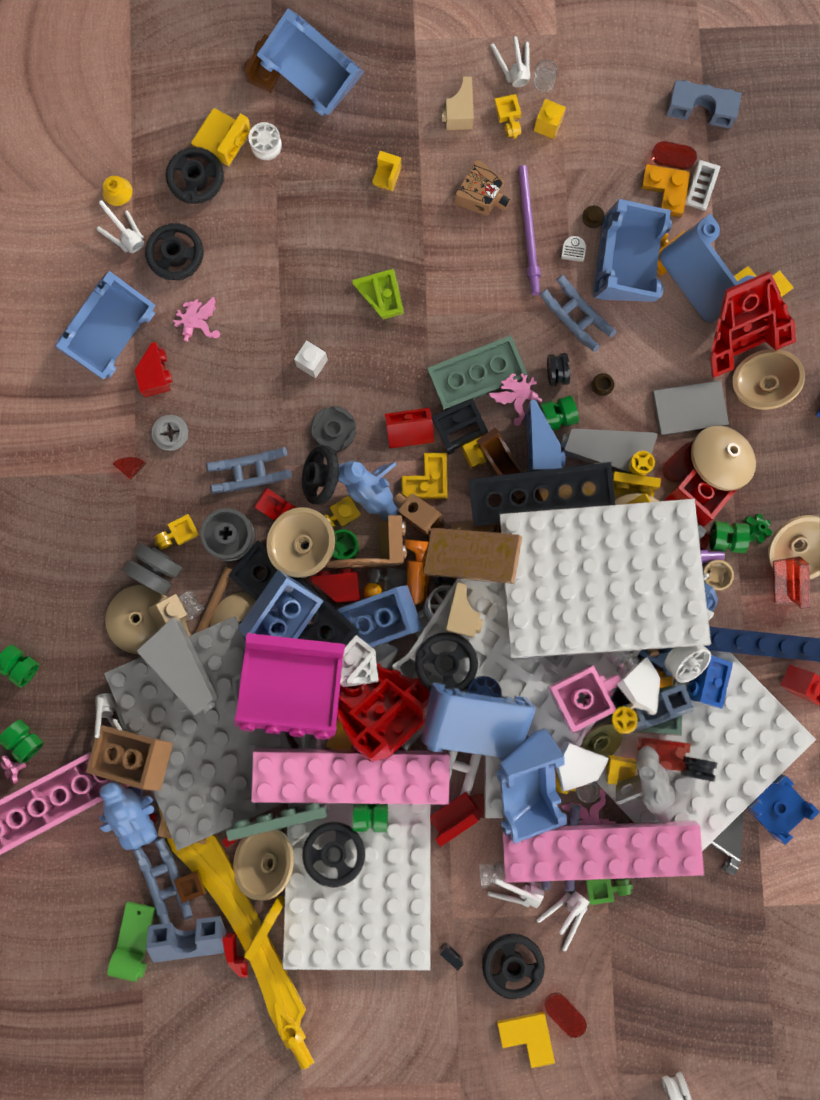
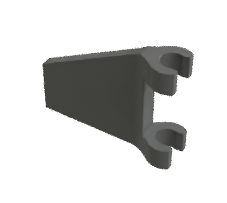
[702,812,743,876]

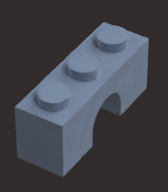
[666,80,742,129]
[614,684,694,736]
[146,916,226,963]

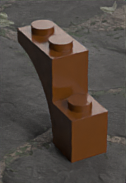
[476,428,543,504]

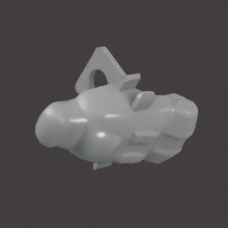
[615,746,675,823]

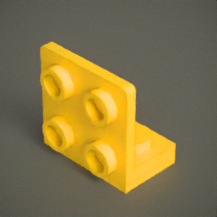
[191,108,251,167]
[612,471,661,500]

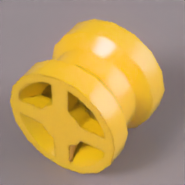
[628,451,655,476]
[612,706,637,734]

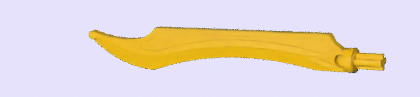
[159,807,314,1070]

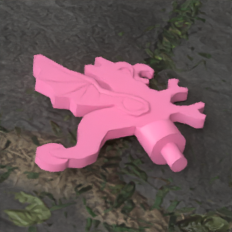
[173,297,220,341]
[489,373,542,426]
[562,789,616,825]

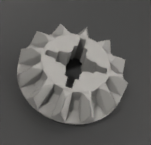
[152,415,189,451]

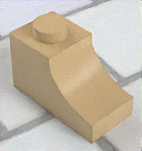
[442,76,474,130]
[445,582,483,637]
[147,594,190,636]

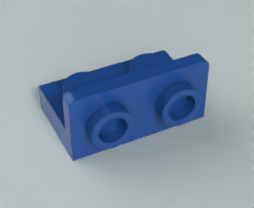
[687,655,733,709]

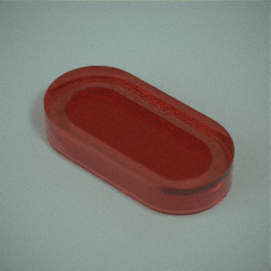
[652,141,697,170]
[662,442,694,481]
[545,992,587,1038]

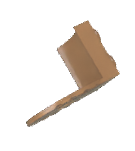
[326,515,407,569]

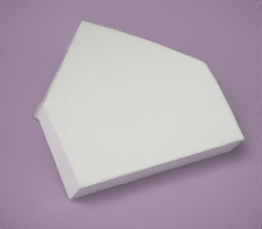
[340,635,378,687]
[617,657,660,715]
[556,741,609,791]

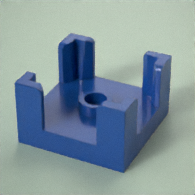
[747,774,820,845]

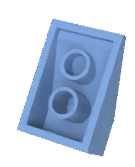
[526,400,565,472]
[337,585,423,647]

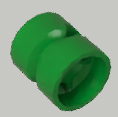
[539,395,579,431]
[709,521,750,554]
[332,529,360,560]
[0,644,40,688]
[0,719,45,765]
[353,803,388,833]

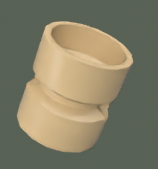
[702,560,734,592]

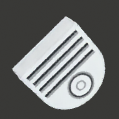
[561,236,586,262]

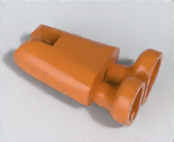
[404,539,430,605]

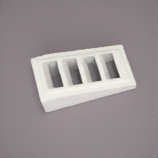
[685,160,721,211]

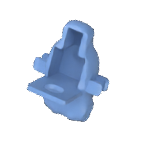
[338,461,399,521]
[99,781,158,850]

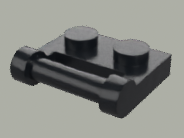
[432,398,488,455]

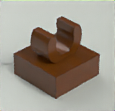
[174,870,206,903]

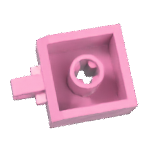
[547,665,621,733]

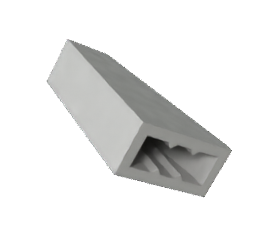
[560,429,658,474]
[137,618,218,716]

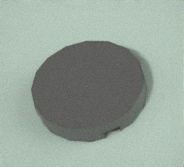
[311,406,356,452]

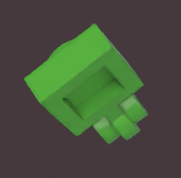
[586,878,633,905]

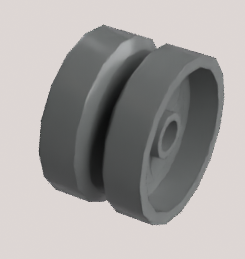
[200,508,256,562]
[121,542,183,596]

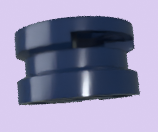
[466,676,502,698]

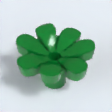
[744,514,772,544]

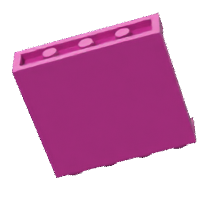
[235,633,345,739]

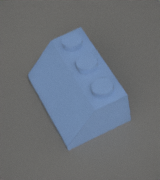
[238,569,323,639]

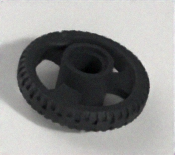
[166,147,224,204]
[145,223,204,281]
[302,445,339,505]
[415,632,478,692]
[302,822,365,887]
[482,933,545,999]

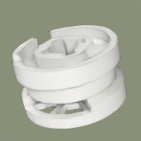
[248,122,282,160]
[661,1072,692,1100]

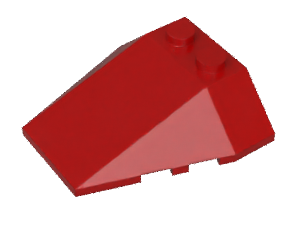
[710,271,796,378]
[337,663,430,762]

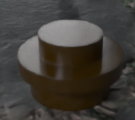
[582,205,605,228]
[591,373,615,396]

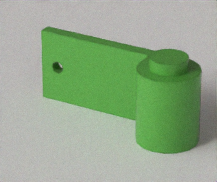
[107,901,155,982]

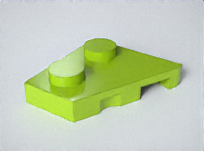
[352,269,405,320]

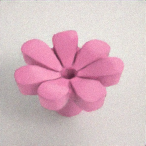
[0,755,26,785]

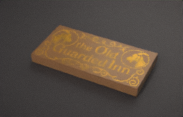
[423,528,522,584]

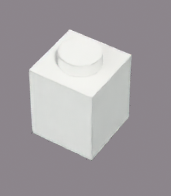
[294,341,328,379]

